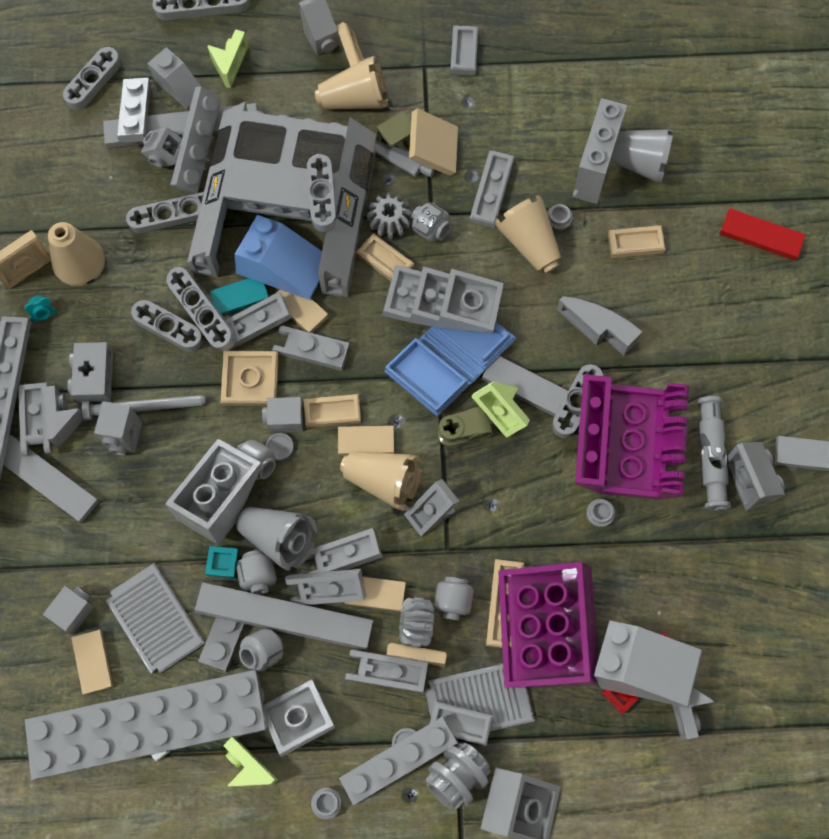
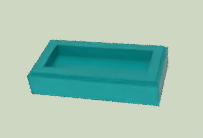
[210,278,268,316]

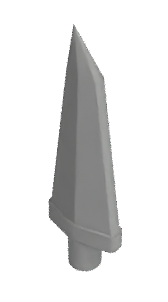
[375,140,435,177]

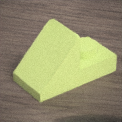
[208,29,248,88]
[471,381,530,438]
[224,737,278,787]

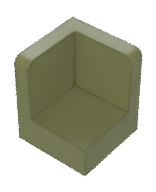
[377,111,411,148]

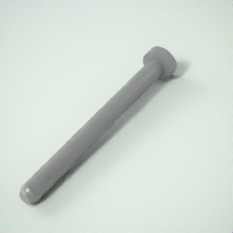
[82,395,206,420]

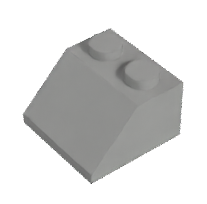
[727,442,785,511]
[481,768,561,839]

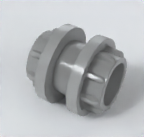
[426,743,490,809]

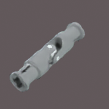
[697,396,731,511]

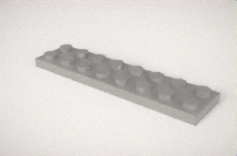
[25,670,267,780]

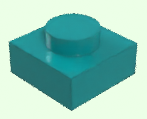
[205,546,239,579]

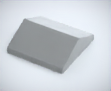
[264,679,335,757]

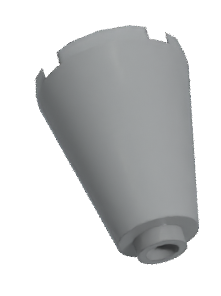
[610,129,673,183]
[236,507,317,570]

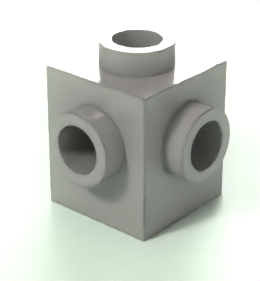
[140,127,182,168]

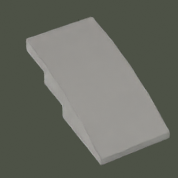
[382,265,504,333]

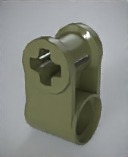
[437,407,493,447]

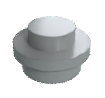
[547,204,573,230]
[586,499,615,527]
[311,788,342,819]

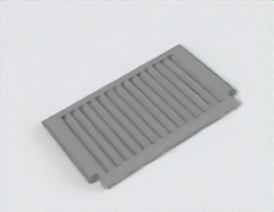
[106,563,205,674]
[425,664,535,739]

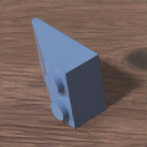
[235,215,322,300]

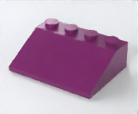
[498,562,599,688]

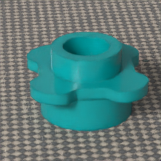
[25,295,56,322]

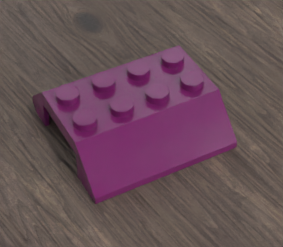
[575,374,689,500]

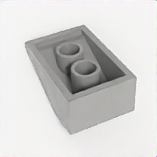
[165,439,262,545]
[594,621,702,708]

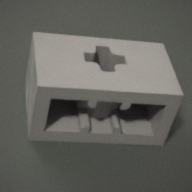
[68,342,113,404]
[94,401,143,456]

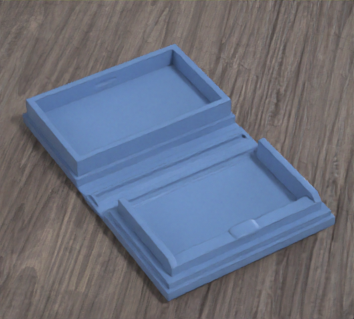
[384,322,516,417]

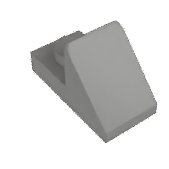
[43,385,84,447]
[404,479,459,537]
[672,688,714,741]

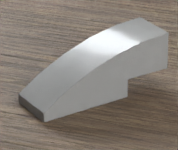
[557,296,642,356]

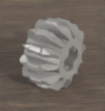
[367,192,412,239]
[399,597,434,648]

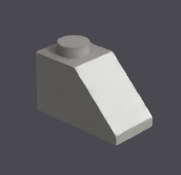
[299,0,340,56]
[147,47,201,111]

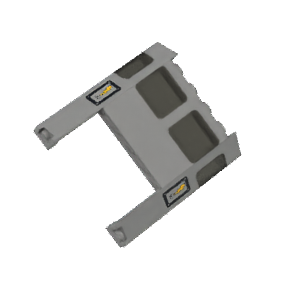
[187,102,377,297]

